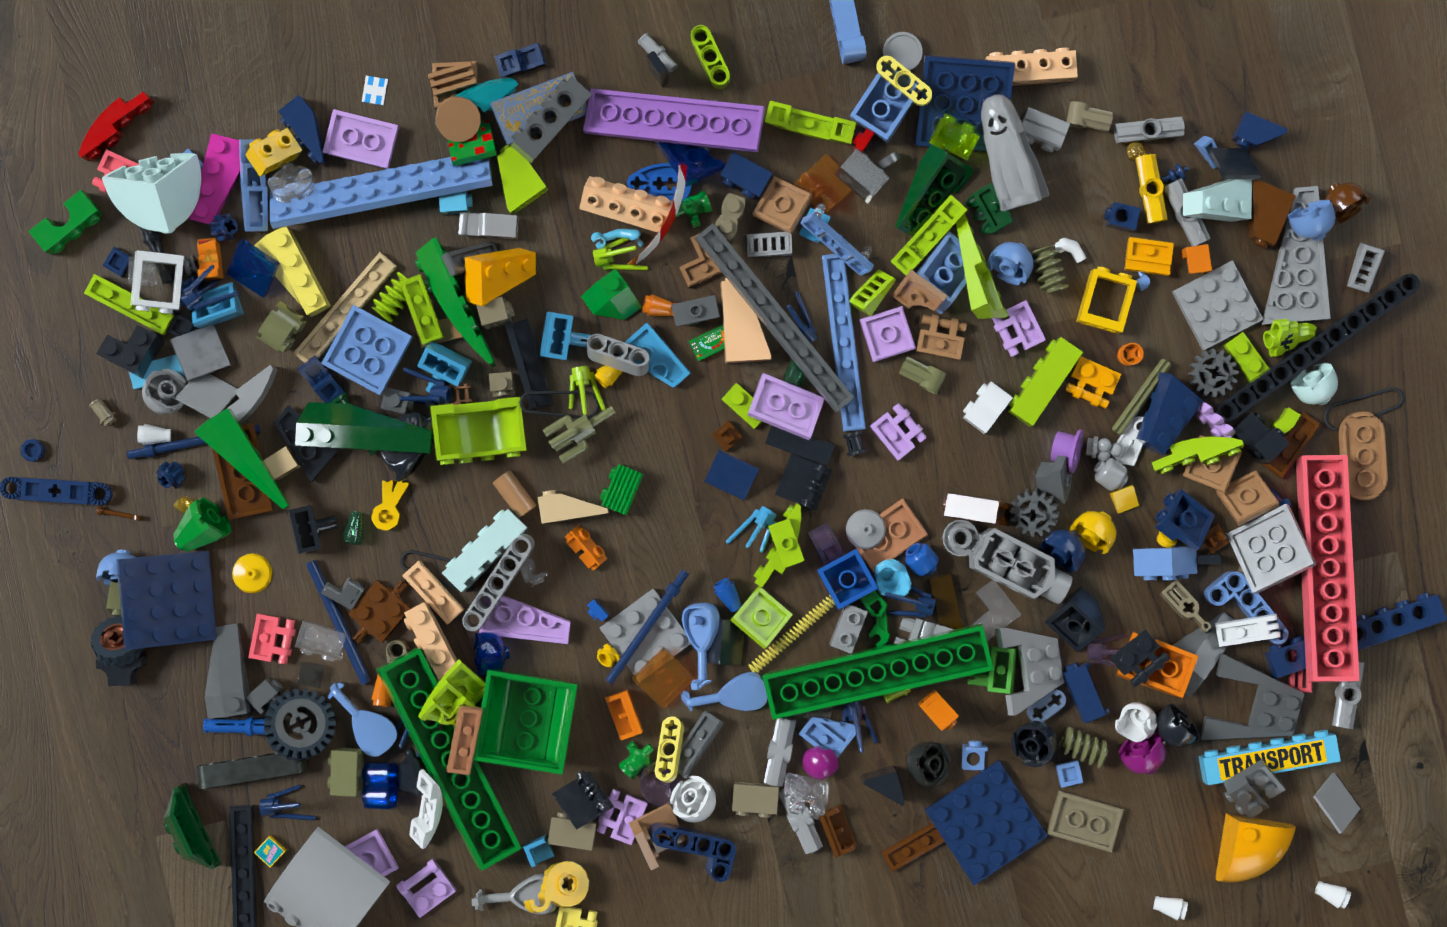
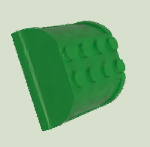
[473,669,578,775]

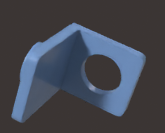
[962,741,988,770]

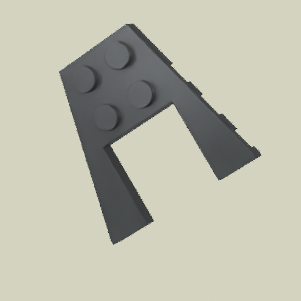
[1200,653,1304,740]

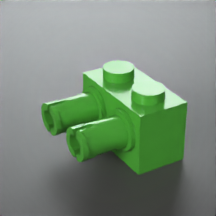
[967,647,1018,694]

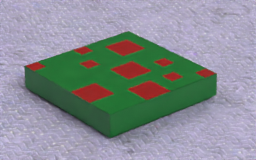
[447,119,497,167]

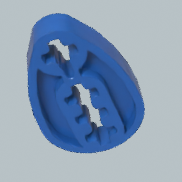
[627,163,691,203]

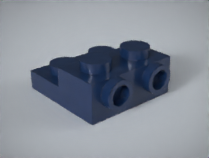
[1155,489,1215,551]

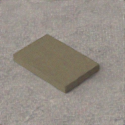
[1046,790,1124,853]

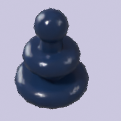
[1160,163,1189,184]

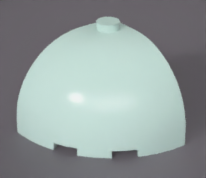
[102,153,201,234]

